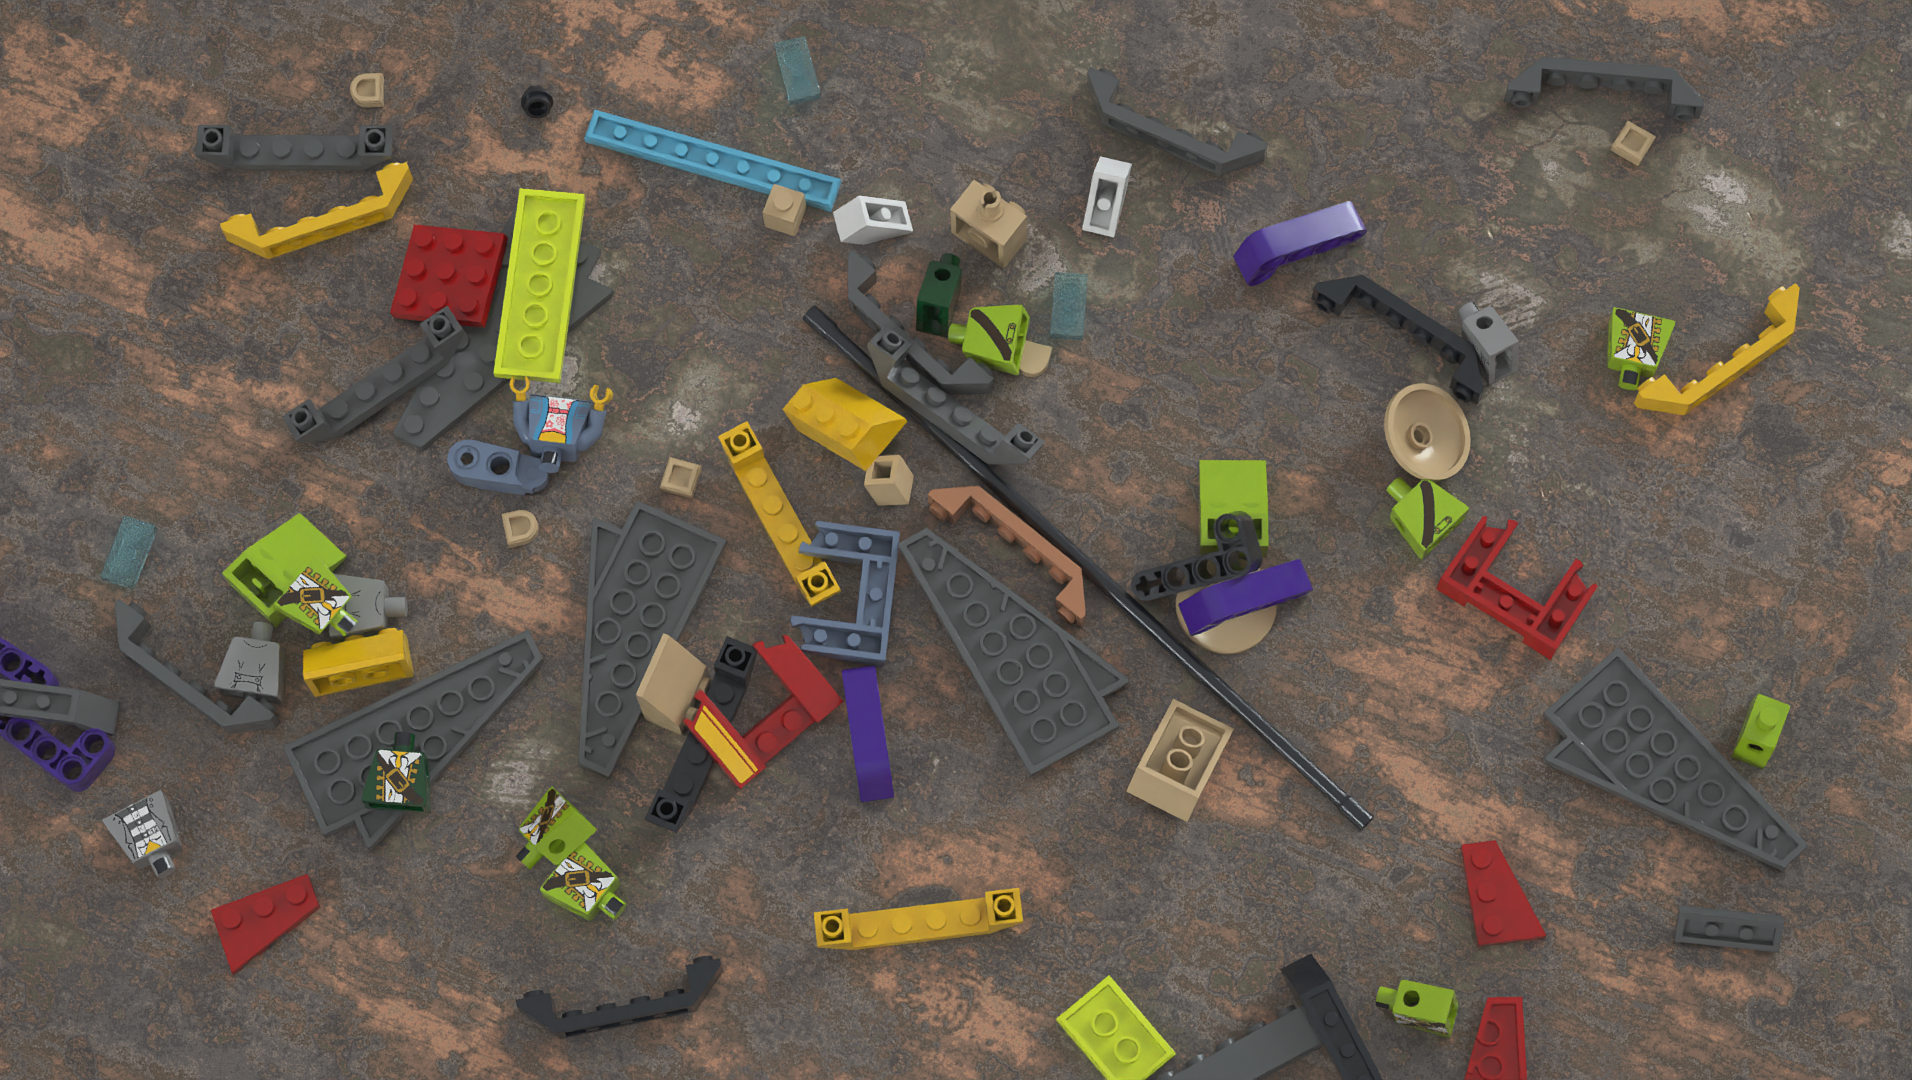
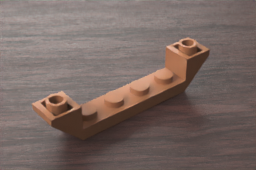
[928,486,1086,628]

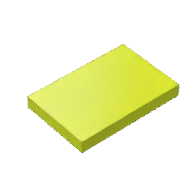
[1056,975,1176,1080]

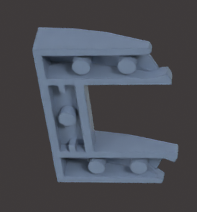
[790,521,900,667]

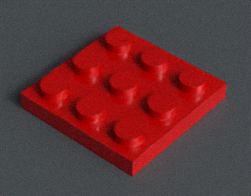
[390,224,508,328]

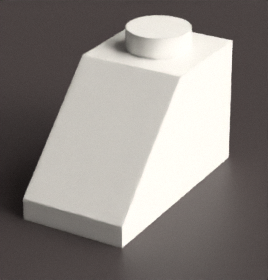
[1082,156,1132,237]
[833,196,913,245]

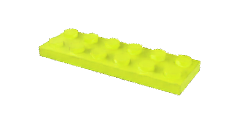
[493,188,586,383]

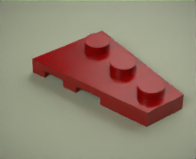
[1460,840,1547,948]
[211,874,321,975]
[1464,997,1527,1080]

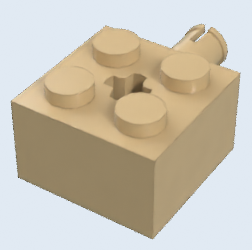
[950,180,1027,269]

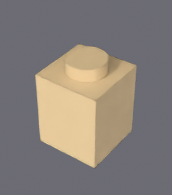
[762,184,807,236]
[864,455,914,506]

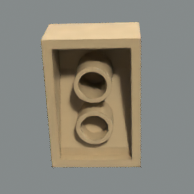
[636,633,711,735]
[1126,699,1234,822]

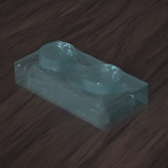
[774,36,821,106]
[1050,272,1088,340]
[100,516,158,590]

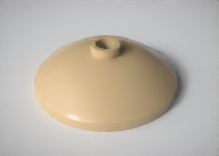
[1384,383,1471,481]
[1176,558,1277,655]

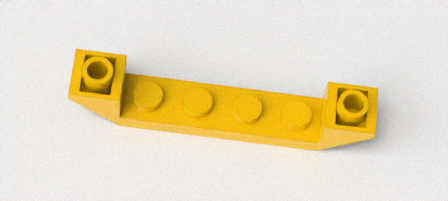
[220,162,413,259]
[1634,283,1800,415]
[718,421,841,607]
[814,888,1023,950]

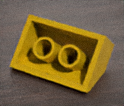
[783,378,907,471]
[303,628,414,697]

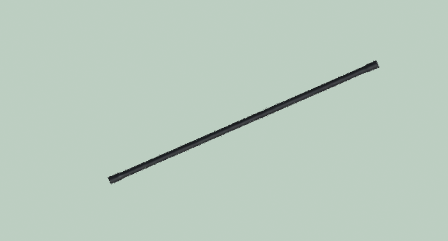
[803,305,1374,831]

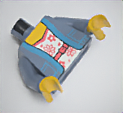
[509,376,613,473]

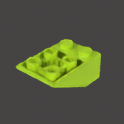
[1199,460,1269,558]
[222,513,347,628]

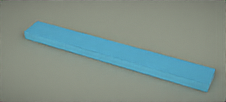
[584,110,841,212]

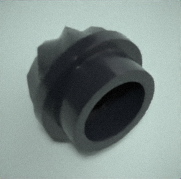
[521,85,553,119]

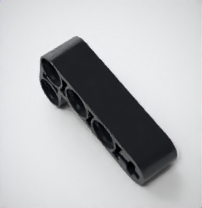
[1131,511,1262,601]

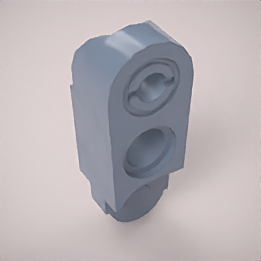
[447,440,549,496]

